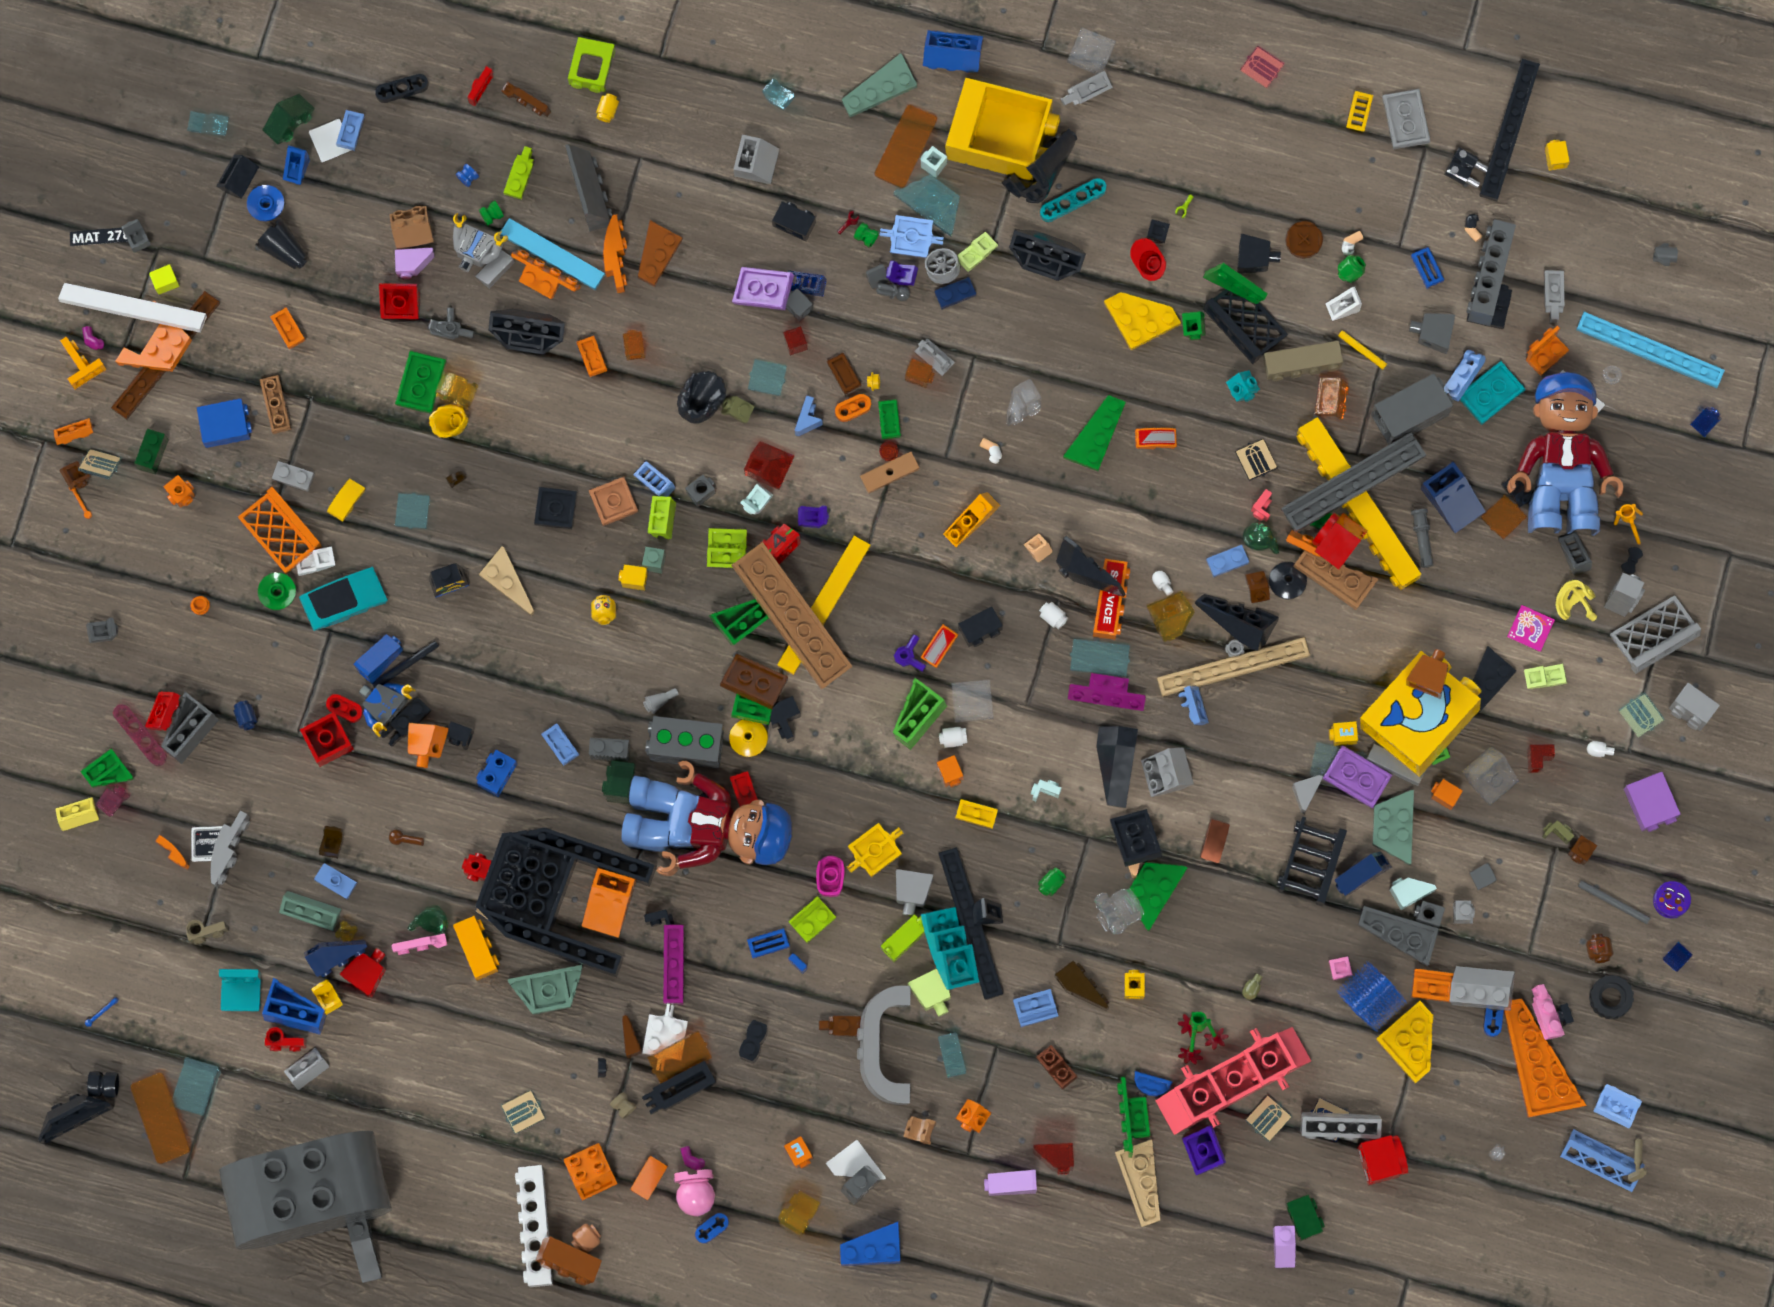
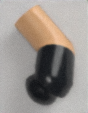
[1465,214,1482,242]

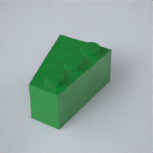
[708,599,769,645]

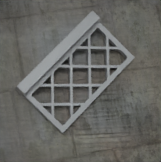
[1610,595,1701,674]

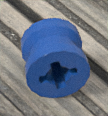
[455,164,479,187]

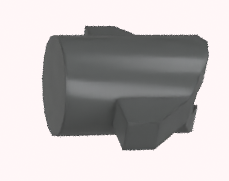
[1653,243,1678,266]

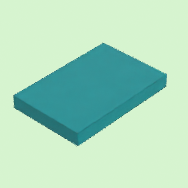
[1460,361,1525,425]

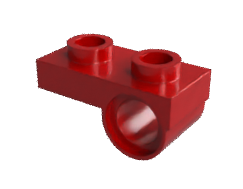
[265,1027,307,1052]

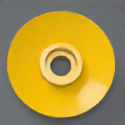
[729,720,768,757]

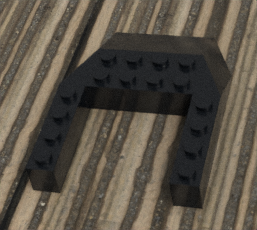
[475,828,656,978]

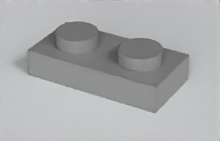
[272,461,315,492]

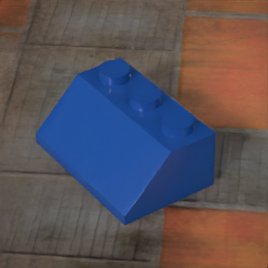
[923,30,983,73]

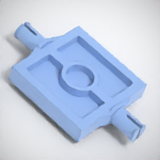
[880,215,944,258]

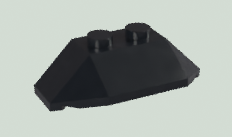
[1009,229,1086,281]
[488,309,565,354]
[38,1094,114,1145]

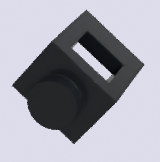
[445,721,474,750]

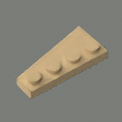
[1115,1140,1160,1228]

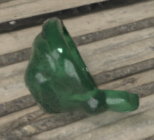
[1243,522,1279,554]
[407,905,448,934]

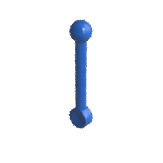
[85,997,119,1027]

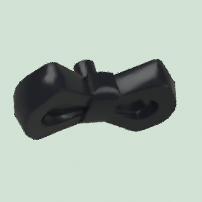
[1620,547,1643,574]

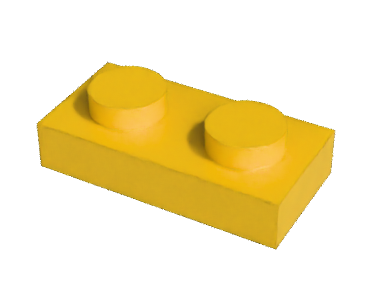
[955,799,998,829]

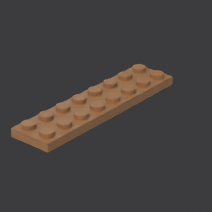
[731,542,852,689]

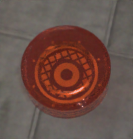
[879,441,898,461]

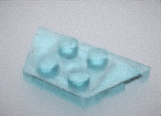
[893,175,960,237]

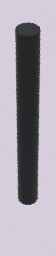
[372,641,439,688]

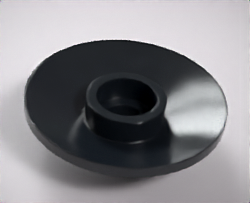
[1269,562,1307,599]

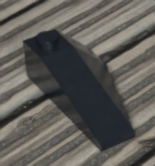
[1056,536,1126,597]
[1195,594,1279,651]

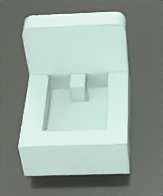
[740,483,773,515]
[1031,780,1061,802]

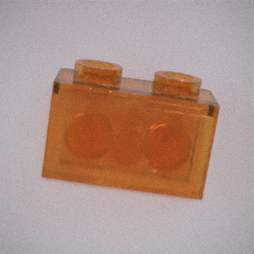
[1315,378,1349,419]

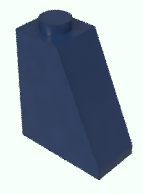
[1335,851,1392,896]

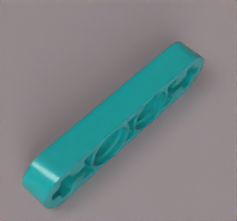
[1040,178,1107,222]

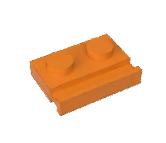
[1411,969,1454,1002]

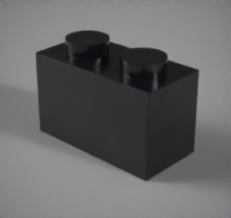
[772,201,816,242]
[958,606,1003,647]

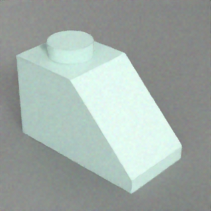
[1389,878,1437,910]

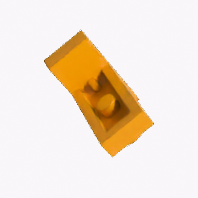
[60,337,107,390]

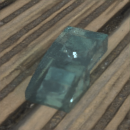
[187,111,229,136]
[938,1032,966,1078]

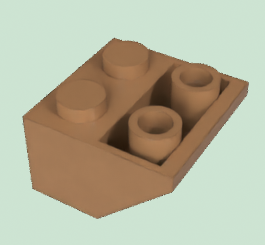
[389,206,434,250]

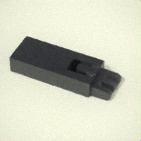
[642,1060,716,1115]

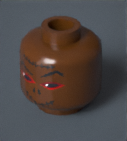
[1586,934,1614,964]

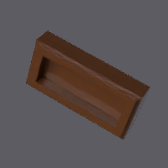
[827,353,861,395]

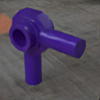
[894,634,926,672]

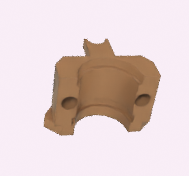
[903,1116,937,1145]

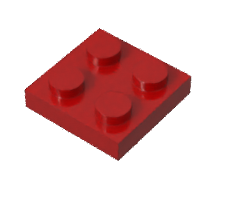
[145,692,180,731]

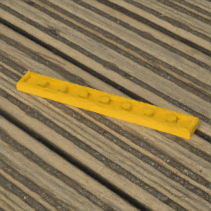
[777,536,871,675]

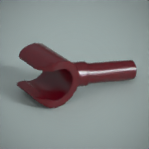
[837,211,859,235]

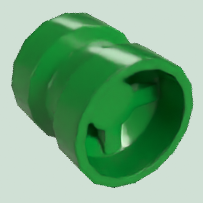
[479,201,504,226]
[854,222,879,248]

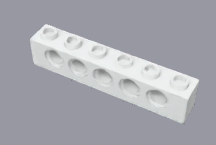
[515,1165,553,1287]

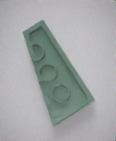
[842,53,917,117]

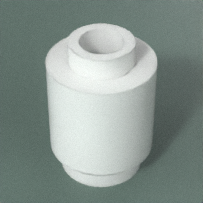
[1039,602,1068,630]
[939,727,967,748]

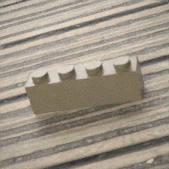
[1263,341,1343,381]

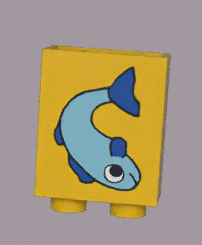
[1360,651,1481,777]

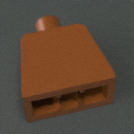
[1406,649,1448,699]

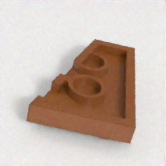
[638,220,683,287]

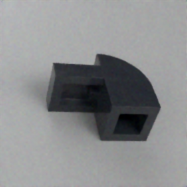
[771,696,801,743]

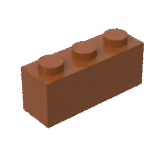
[535,1236,602,1285]

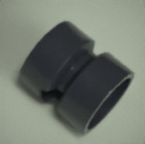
[87,1071,119,1098]

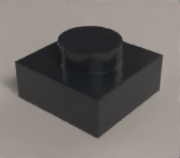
[1147,219,1170,243]
[1557,1003,1574,1026]

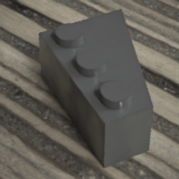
[161,692,219,764]

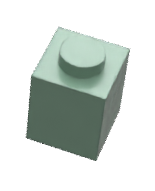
[642,547,666,574]

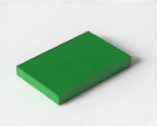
[395,351,447,414]

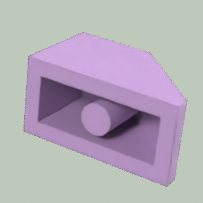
[395,248,435,279]
[1273,1226,1296,1268]

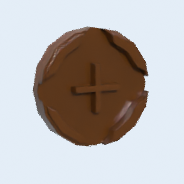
[1285,221,1323,259]

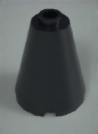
[255,218,308,270]

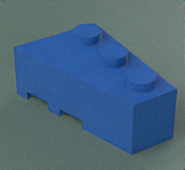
[262,978,326,1035]
[840,1222,900,1266]

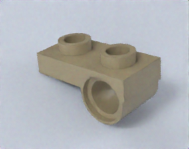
[186,920,228,945]

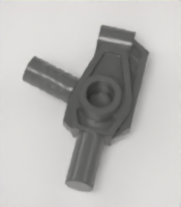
[428,308,474,340]

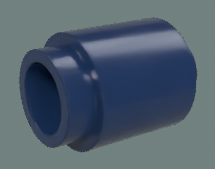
[233,700,258,730]

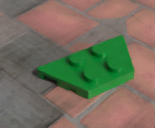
[1125,863,1188,931]

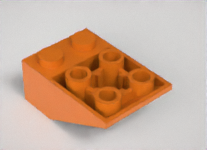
[582,868,636,938]

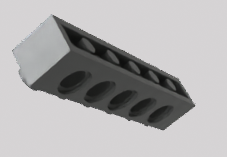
[1466,219,1516,326]

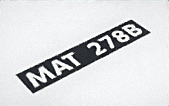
[70,228,128,246]

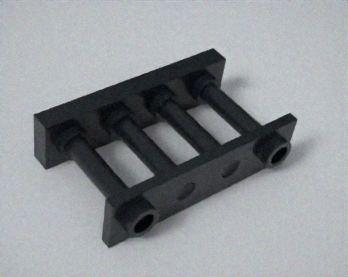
[1277,816,1347,906]

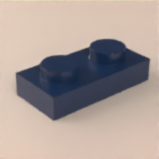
[934,277,976,310]

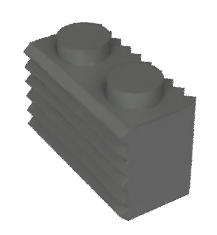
[589,737,630,762]

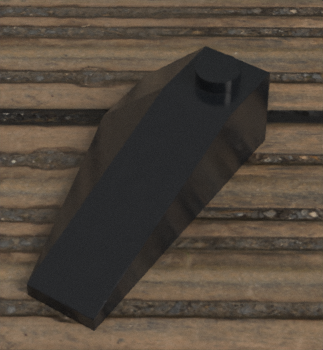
[1096,726,1138,808]

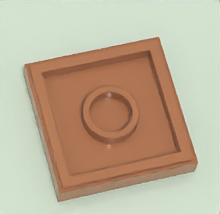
[589,477,638,526]

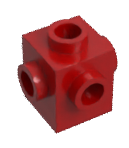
[462,853,492,882]

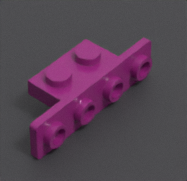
[1068,673,1146,711]

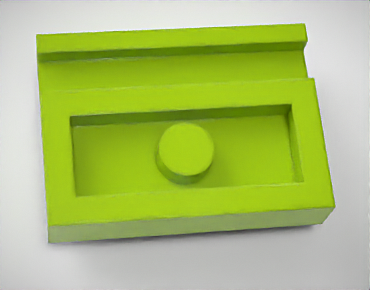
[788,896,836,943]

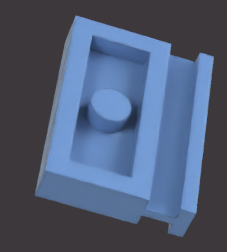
[1013,989,1058,1028]

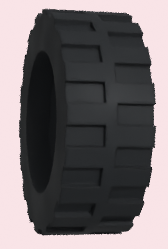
[1589,975,1634,1020]

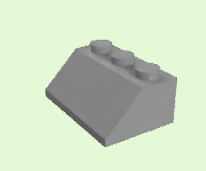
[1450,966,1515,1011]

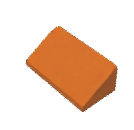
[630,1156,668,1201]

